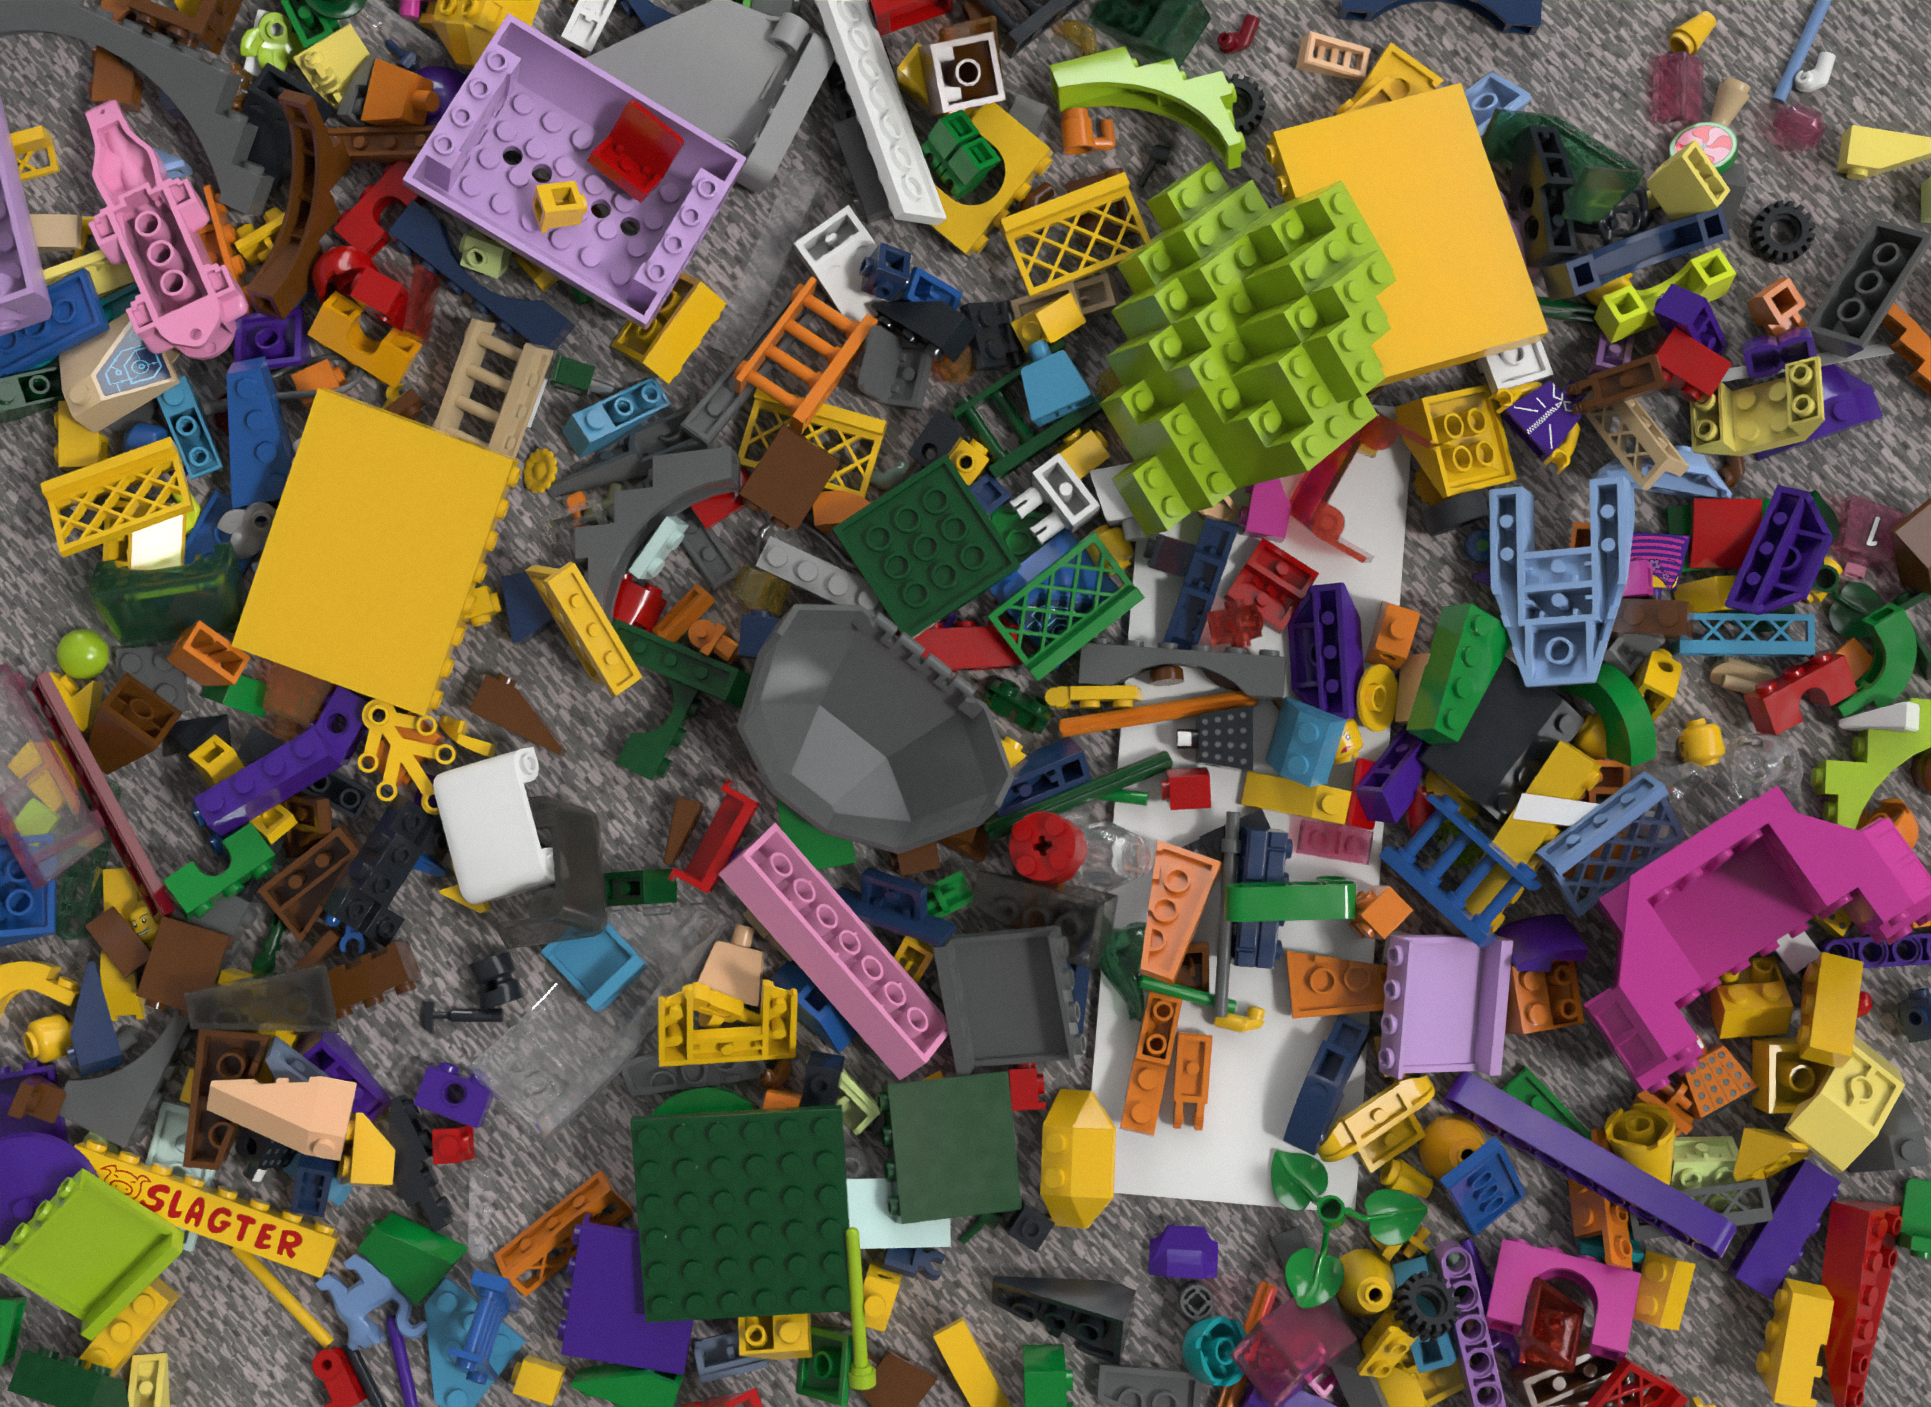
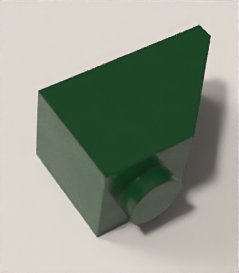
[602,869,677,907]

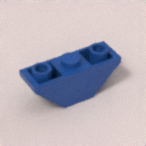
[769,961,858,1055]

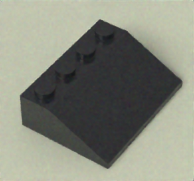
[1417,656,1586,826]

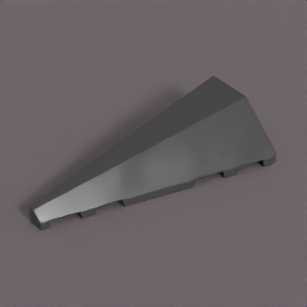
[547,391,713,498]

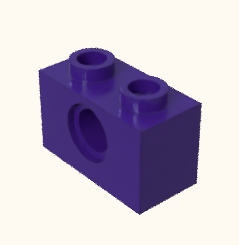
[307,685,379,766]
[413,1061,497,1129]

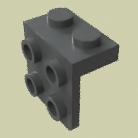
[857,325,934,411]

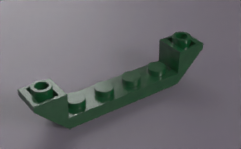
[612,618,751,711]

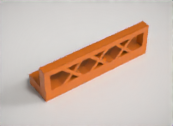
[493,1170,633,1297]

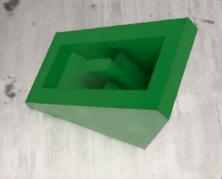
[201,675,276,718]

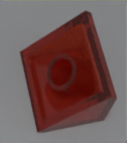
[1519,1277,1585,1373]

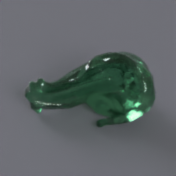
[1097,922,1147,1022]

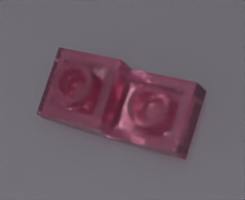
[1296,820,1374,865]

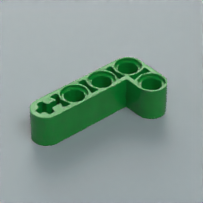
[1224,876,1356,922]

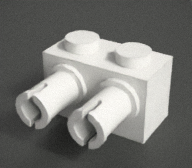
[1009,453,1100,546]

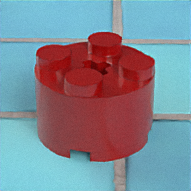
[1009,811,1087,884]

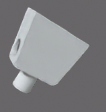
[1090,463,1145,542]

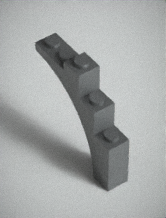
[571,446,741,625]

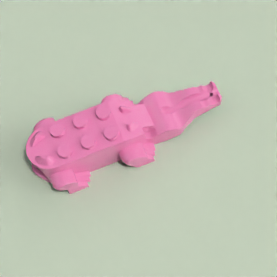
[85,99,249,360]

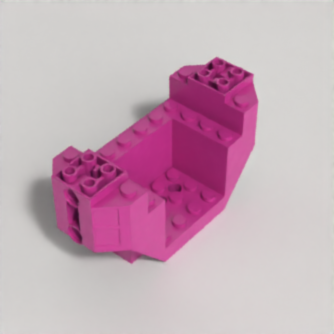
[1583,785,1931,1095]

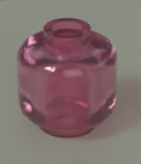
[1773,102,1827,152]

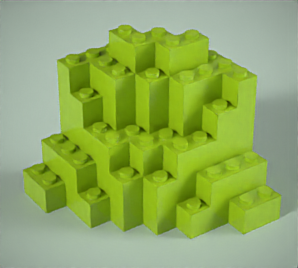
[1099,160,1396,536]

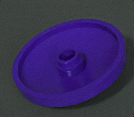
[0,1132,99,1246]

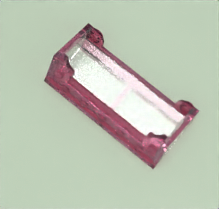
[0,663,106,890]

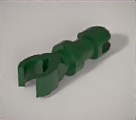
[251,913,287,979]

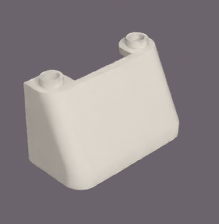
[433,747,569,904]

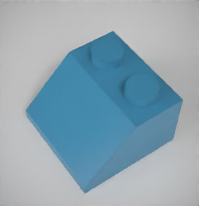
[1265,697,1347,787]

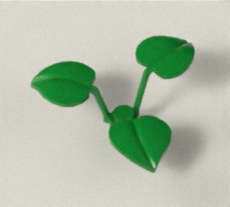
[1271,1150,1428,1309]

